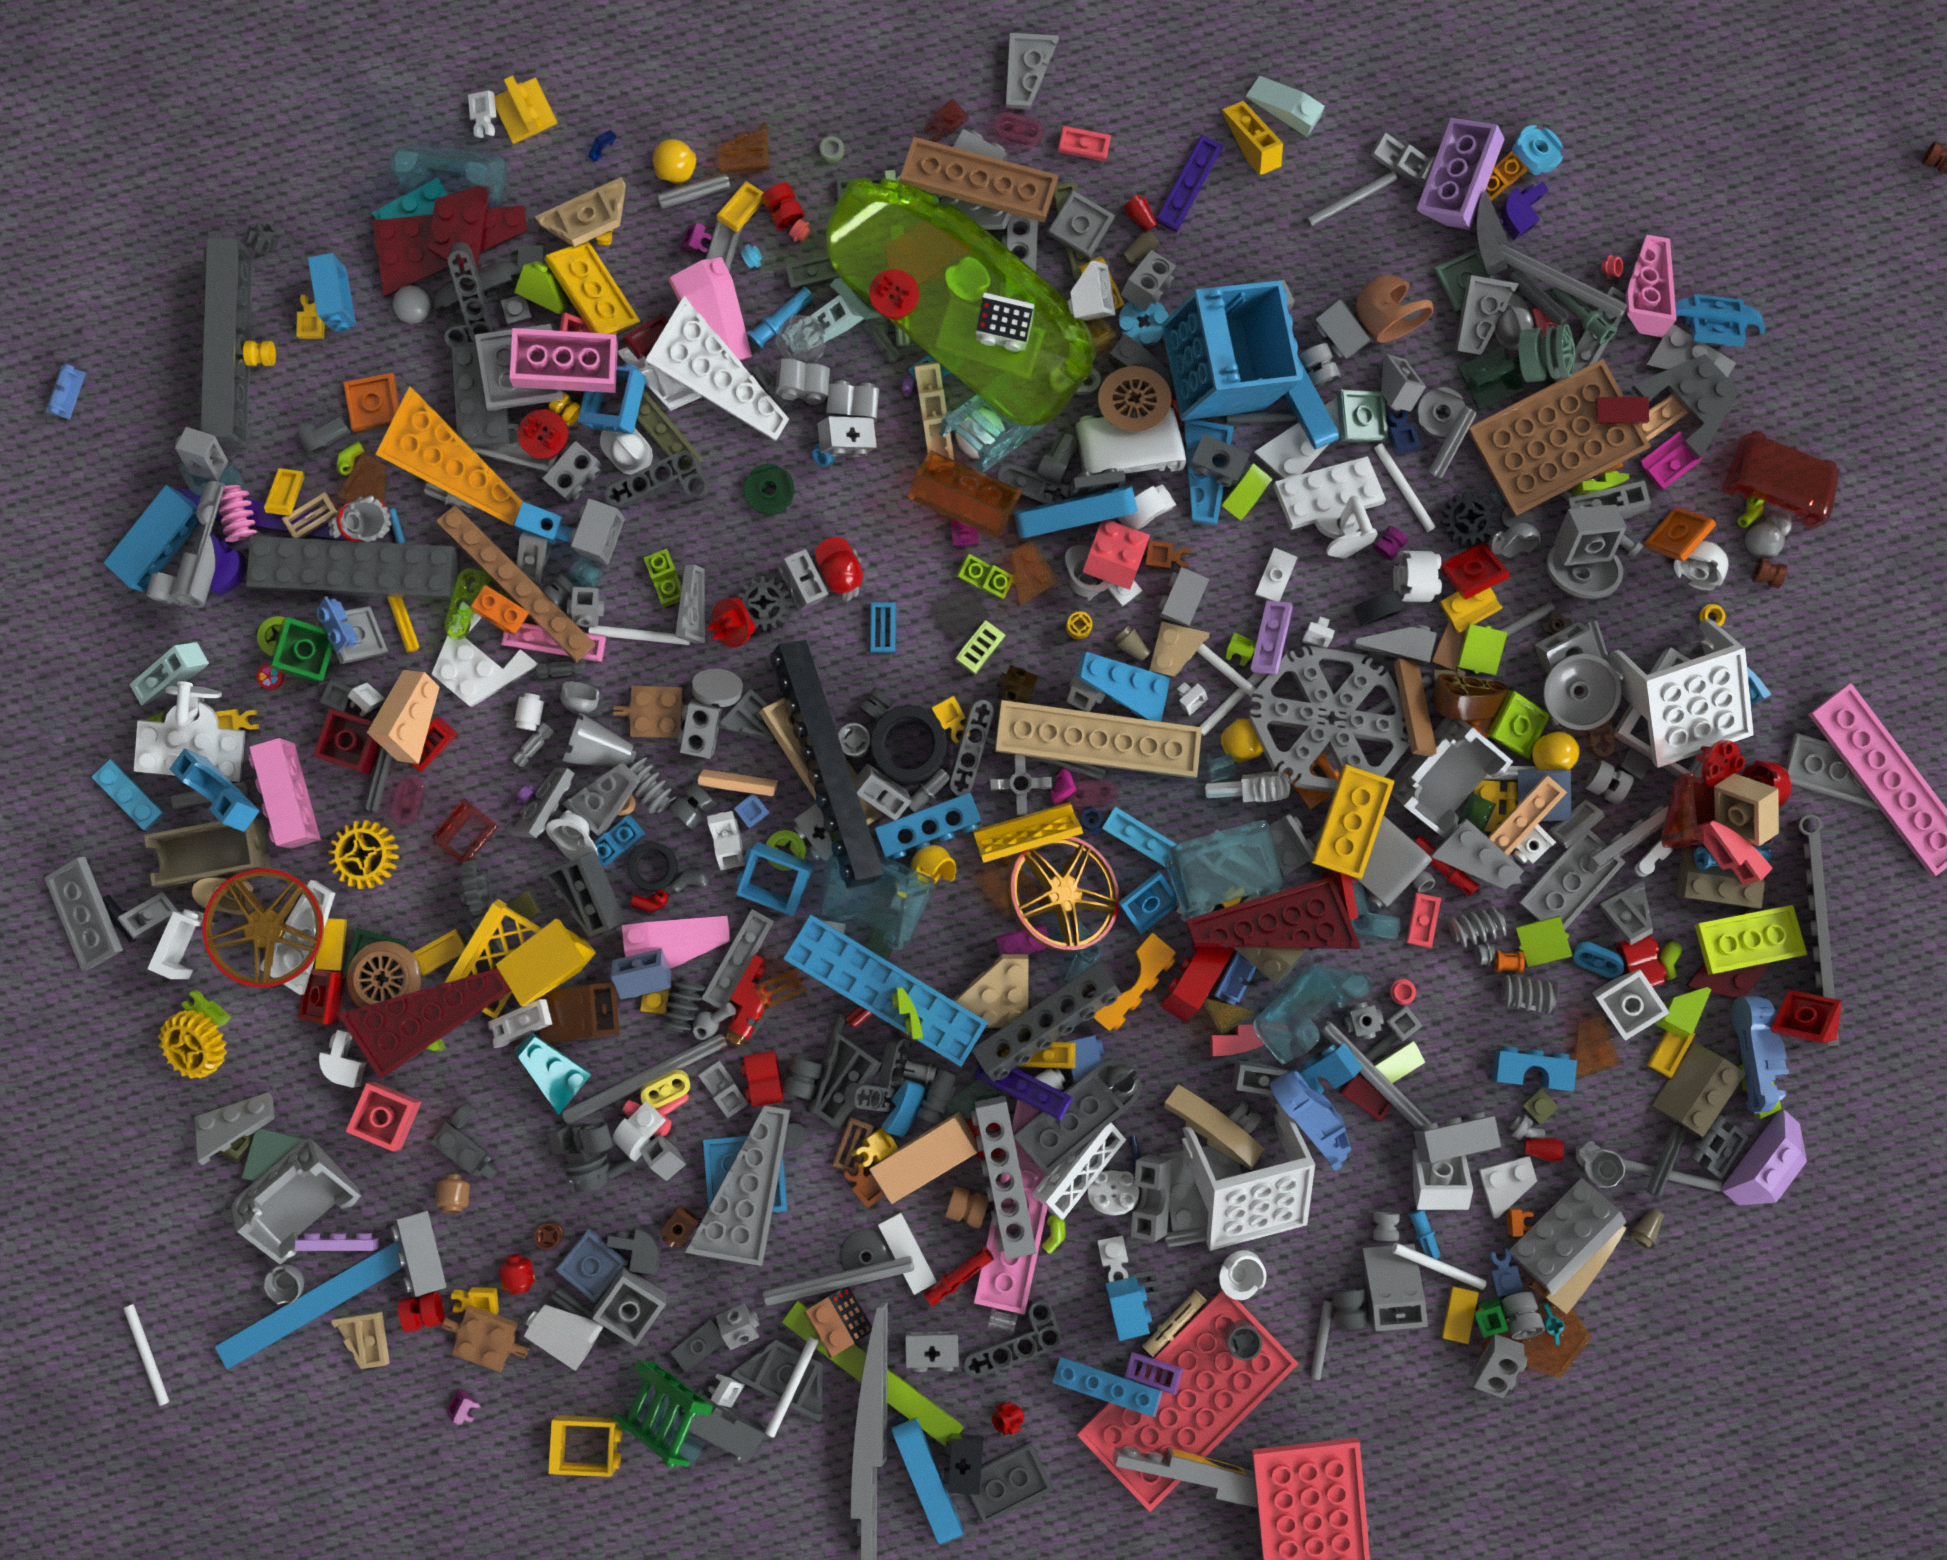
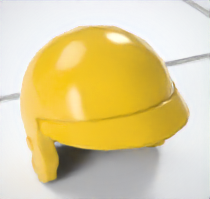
[652,139,696,185]
[1221,718,1263,763]
[1532,732,1579,770]
[911,845,957,891]

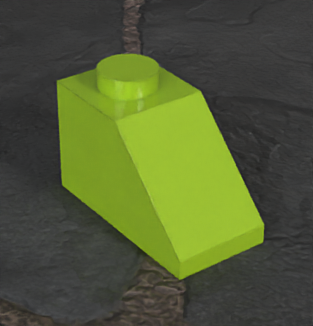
[514,261,569,314]
[1655,987,1712,1038]

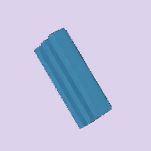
[870,602,896,653]

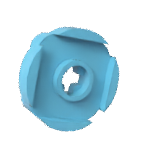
[1512,125,1563,175]
[1119,301,1168,347]

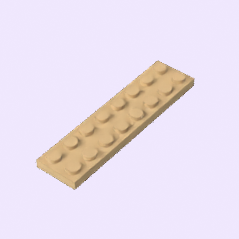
[995,700,1202,779]

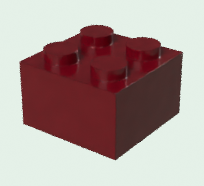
[312,708,380,775]

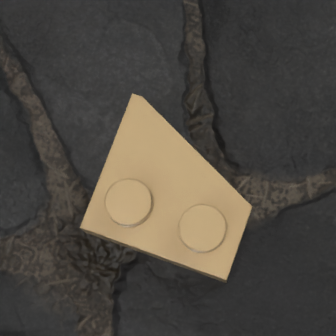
[1149,622,1210,677]
[331,1311,390,1369]

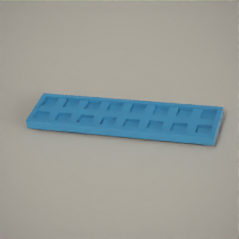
[784,915,988,1067]

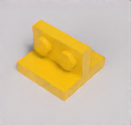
[495,75,558,144]

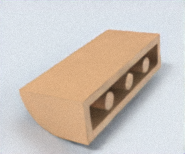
[869,1111,978,1204]

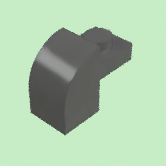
[607,1227,661,1275]

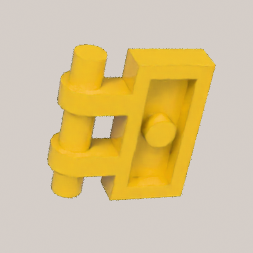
[1471,780,1518,832]

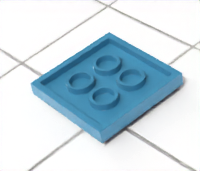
[703,1135,788,1212]

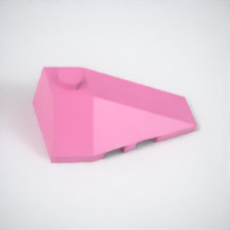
[1626,235,1677,337]
[668,257,752,361]
[622,916,731,969]

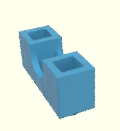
[1289,1042,1363,1094]
[1491,1046,1577,1092]

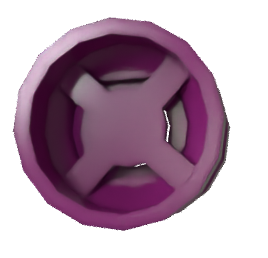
[1372,525,1408,561]

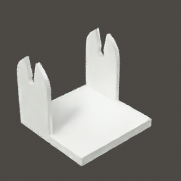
[1609,619,1753,768]
[1182,1103,1315,1251]

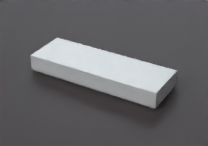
[878,1212,937,1295]

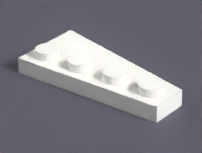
[1253,397,1340,479]
[260,880,335,995]

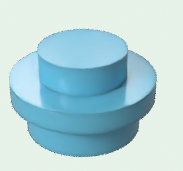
[740,244,762,268]

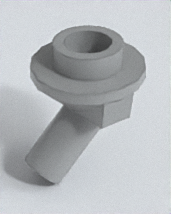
[1509,1115,1545,1140]

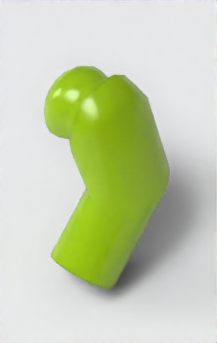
[1041,1214,1066,1255]

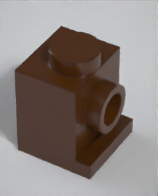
[660,1205,702,1248]

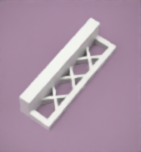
[1031,1123,1126,1220]

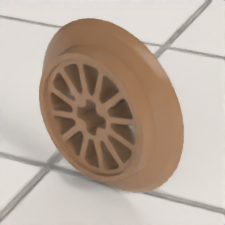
[1098,366,1172,431]
[347,941,421,1008]

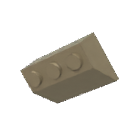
[1676,848,1765,909]
[1233,889,1309,984]
[1651,1042,1746,1137]

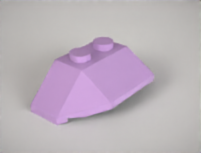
[1720,1109,1807,1205]

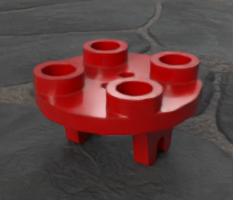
[869,269,919,321]
[518,409,569,460]
[706,597,755,648]
[1695,740,1745,790]

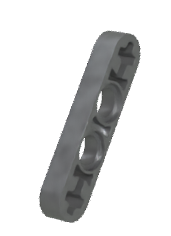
[948,699,994,796]

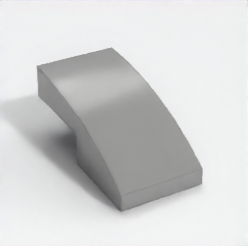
[698,1059,749,1119]

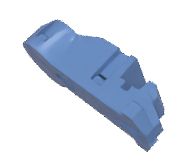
[1731,996,1789,1113]
[1270,1070,1352,1171]

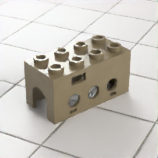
[144,818,271,888]

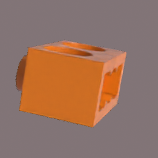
[470,585,529,637]

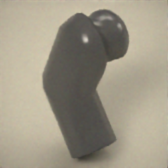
[670,869,709,893]

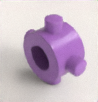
[902,375,914,397]
[516,785,534,804]

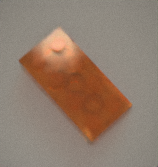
[907,450,1022,539]

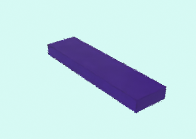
[1155,134,1223,233]
[973,1065,1073,1122]

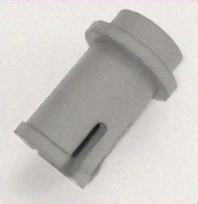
[903,1060,937,1084]

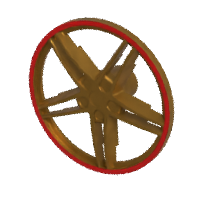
[1008,837,1119,951]
[202,868,324,987]

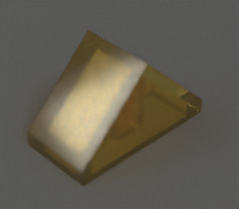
[1074,318,1116,357]
[1202,999,1254,1035]

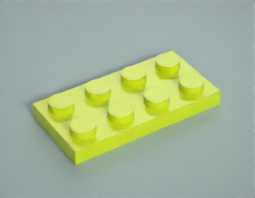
[1694,905,1807,975]

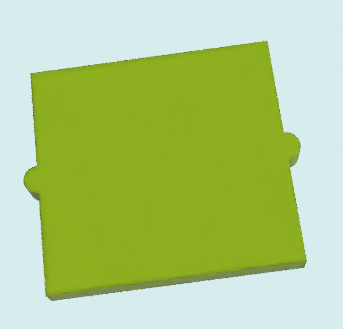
[1457,623,1508,675]
[1516,916,1572,967]

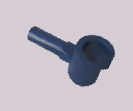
[1130,1135,1142,1173]

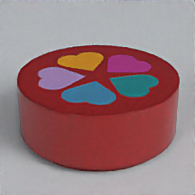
[256,664,284,690]

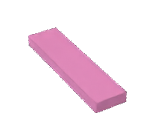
[501,623,606,662]

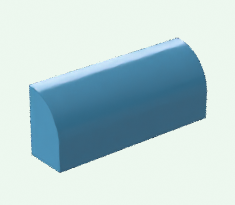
[104,485,200,592]

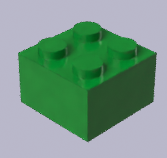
[268,617,333,684]

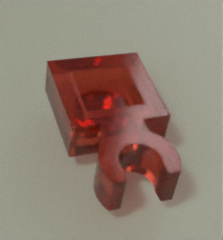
[924,98,969,143]

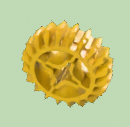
[328,820,399,889]
[158,1009,227,1079]

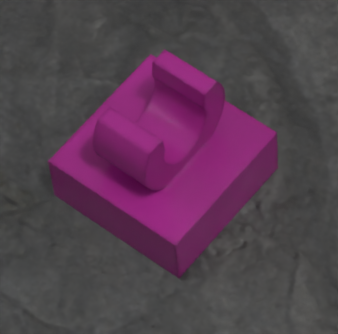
[680,223,712,253]
[951,518,978,547]
[446,1388,480,1425]

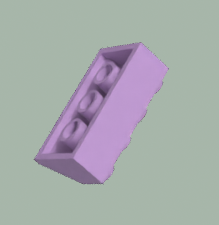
[1417,118,1504,230]

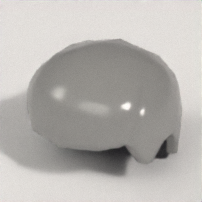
[392,285,431,324]
[560,681,599,715]
[263,1264,305,1305]

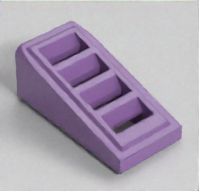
[1124,1352,1184,1395]

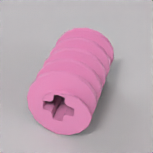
[219,485,257,542]

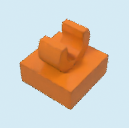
[1506,1207,1534,1236]

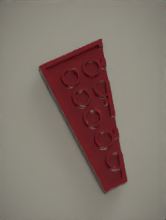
[373,205,528,297]
[1185,876,1360,949]
[338,968,511,1079]

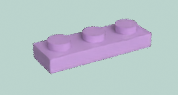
[1251,601,1293,675]
[295,1233,380,1251]

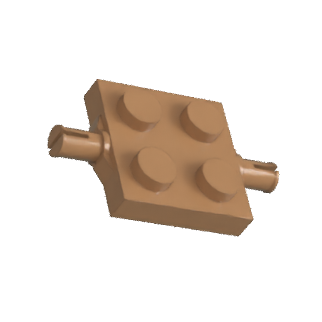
[613,686,701,738]
[442,1305,529,1373]

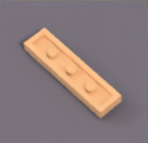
[1488,774,1567,855]

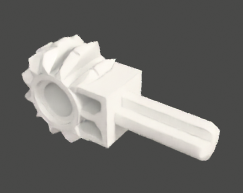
[1205,771,1290,802]

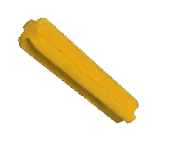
[387,597,419,653]

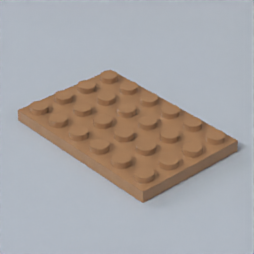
[1468,359,1651,518]

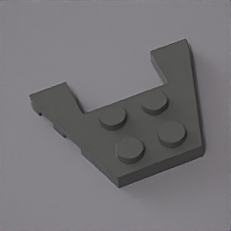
[1631,354,1739,460]

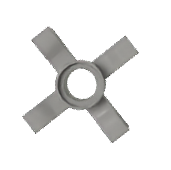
[990,755,1052,816]

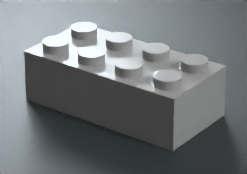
[1509,1178,1626,1295]

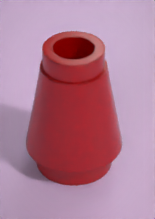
[1123,194,1157,232]
[1524,1137,1563,1163]

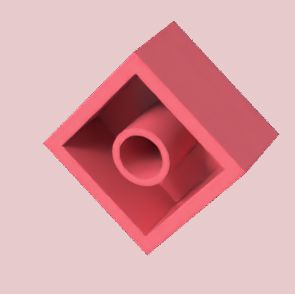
[1083,520,1150,590]
[346,1082,422,1152]

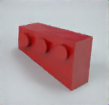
[1160,946,1235,1023]

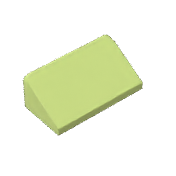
[1373,1041,1425,1083]

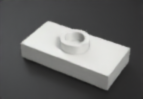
[1255,548,1298,602]

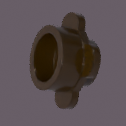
[1542,610,1573,636]

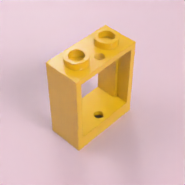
[549,1415,622,1477]

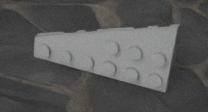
[685,1105,791,1266]

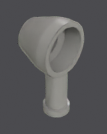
[693,1003,736,1040]

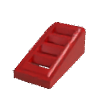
[410,717,458,773]

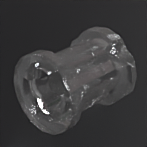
[987,1307,1017,1336]

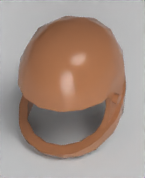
[1355,274,1434,343]

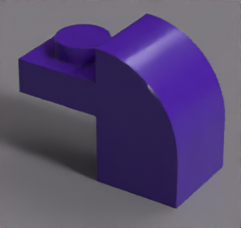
[1501,182,1548,240]
[210,533,246,596]

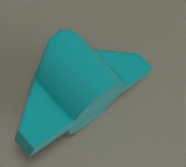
[1543,1303,1564,1346]

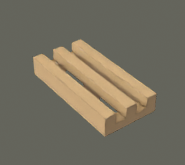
[281,492,338,539]

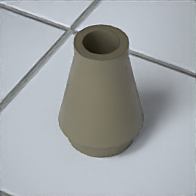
[1123,230,1161,265]
[1113,625,1150,662]
[1630,1208,1664,1249]

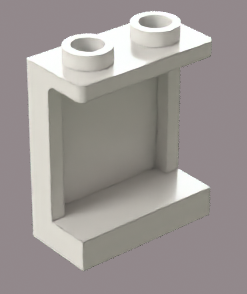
[148,909,214,979]

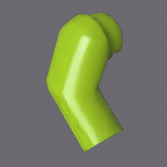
[337,441,365,476]
[1737,492,1765,528]
[1659,941,1682,980]

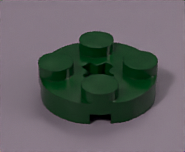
[744,464,795,515]

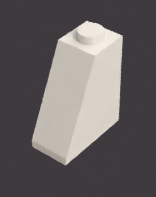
[524,1305,604,1371]

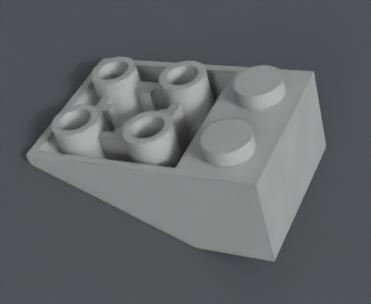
[1362,1244,1428,1331]

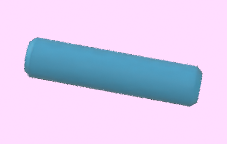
[388,508,405,544]

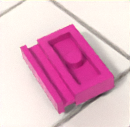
[1638,431,1702,491]

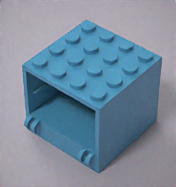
[1161,280,1303,421]

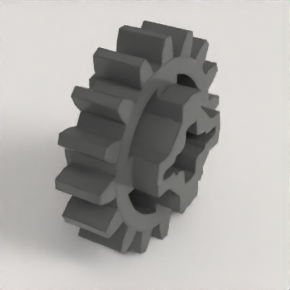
[738,576,792,632]
[458,860,492,916]

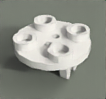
[1087,1170,1139,1215]

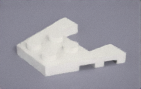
[617,347,702,411]
[432,602,538,707]

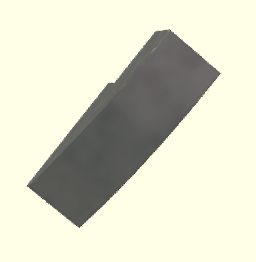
[1477,191,1508,277]

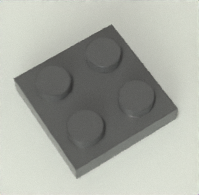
[1069,468,1126,498]

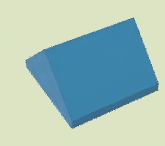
[1118,871,1178,935]

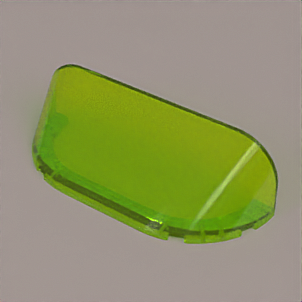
[826,178,1096,426]

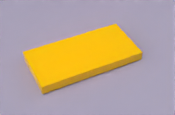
[544,241,640,334]
[1311,764,1395,880]

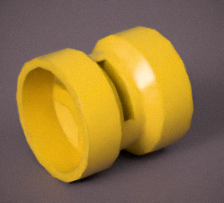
[243,341,276,366]
[548,391,581,426]
[1066,611,1092,640]

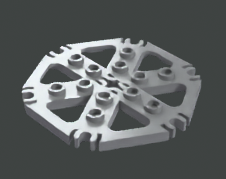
[1249,646,1410,793]

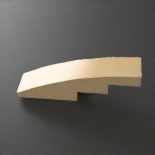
[914,361,955,469]
[1164,1084,1265,1170]
[1544,1226,1627,1314]

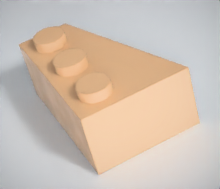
[367,670,439,764]

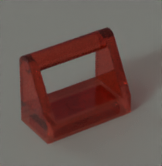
[432,798,499,863]

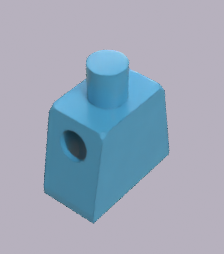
[514,502,574,545]

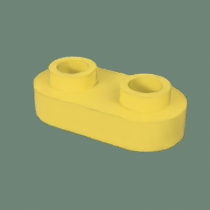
[640,1070,690,1109]

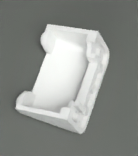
[1075,407,1186,475]

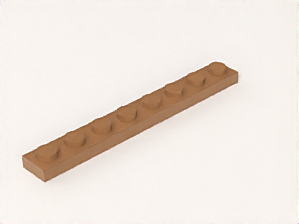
[436,505,595,663]

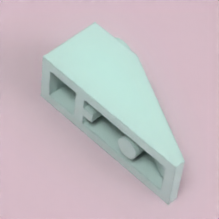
[1246,76,1325,137]
[785,295,864,356]
[129,642,209,706]

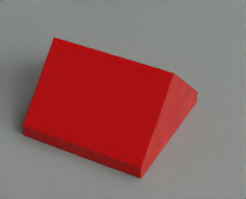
[298,968,345,1024]
[1771,990,1842,1043]

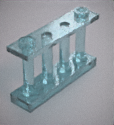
[939,370,1054,473]

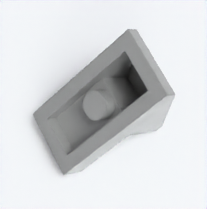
[517,531,552,584]
[118,892,178,939]

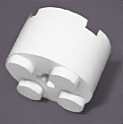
[1393,551,1442,602]

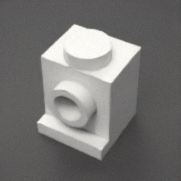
[1513,824,1556,865]

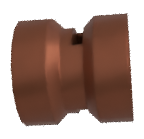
[1922,141,1947,174]
[1752,557,1787,589]
[534,1221,564,1250]

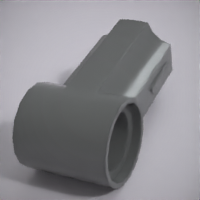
[296,412,351,458]
[1037,433,1078,484]

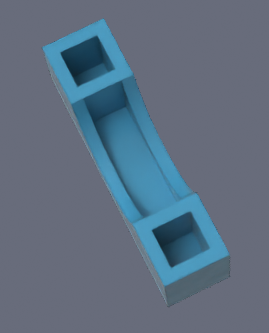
[169,748,259,832]

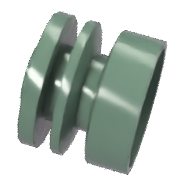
[1519,324,1575,383]

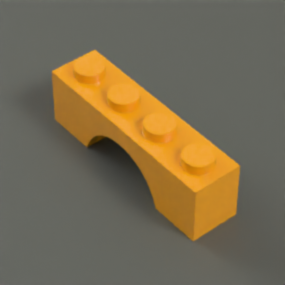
[1093,933,1176,1031]

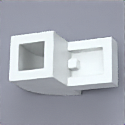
[1117,484,1176,530]
[707,811,746,870]
[319,1029,367,1088]
[612,1101,666,1162]

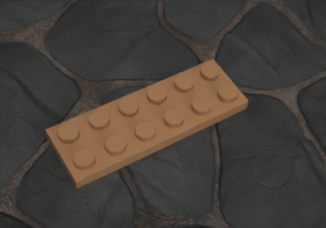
[900,137,1059,222]

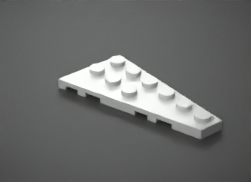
[645,296,789,441]

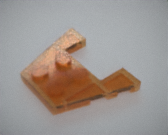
[1481,1278,1592,1379]

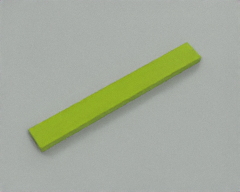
[782,1300,964,1447]

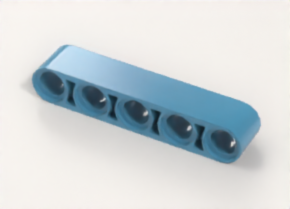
[1284,357,1339,450]
[1013,486,1138,538]
[892,1418,964,1545]

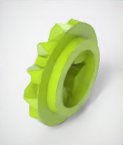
[257,616,285,656]
[766,830,806,871]

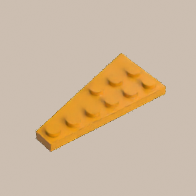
[376,386,523,526]

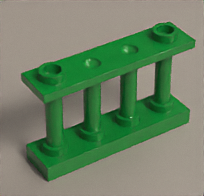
[613,1359,713,1468]

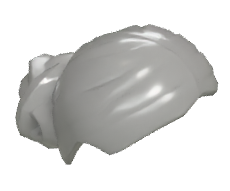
[1745,511,1792,559]
[1487,523,1540,558]
[1575,1141,1625,1188]

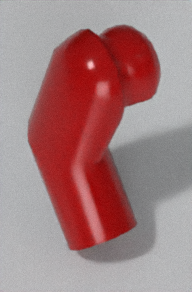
[630,890,668,913]

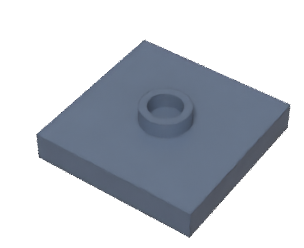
[1518,769,1571,821]
[555,1228,629,1303]

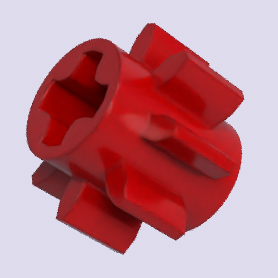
[992,1401,1024,1436]

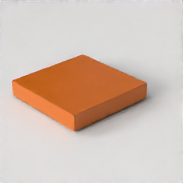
[343,373,400,432]
[1644,507,1716,562]

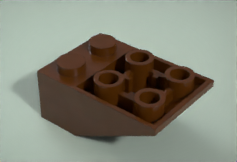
[538,982,620,1044]

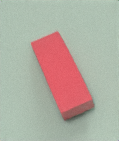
[1693,821,1773,885]
[1210,1024,1290,1056]

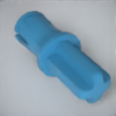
[1408,1209,1440,1260]

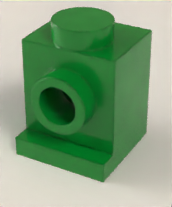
[1474,1297,1509,1338]

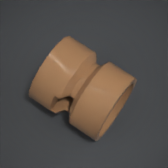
[945,1185,989,1229]

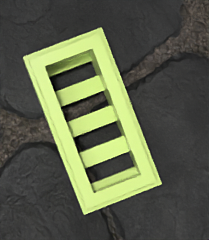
[955,620,1006,676]

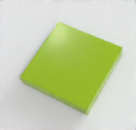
[1487,690,1550,759]

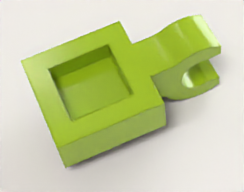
[182,990,231,1028]

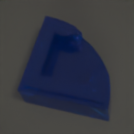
[588,130,617,162]

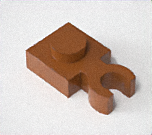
[1145,540,1191,570]
[843,1160,885,1208]

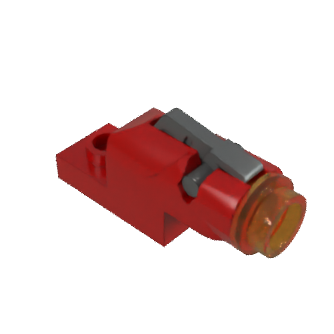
[724,954,772,1047]

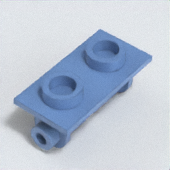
[45,364,86,419]
[316,597,358,653]
[1214,951,1257,1006]

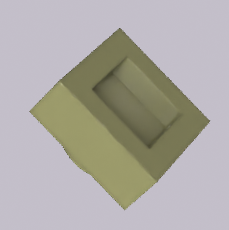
[1521,1088,1559,1125]

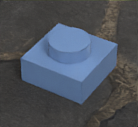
[734,794,770,829]

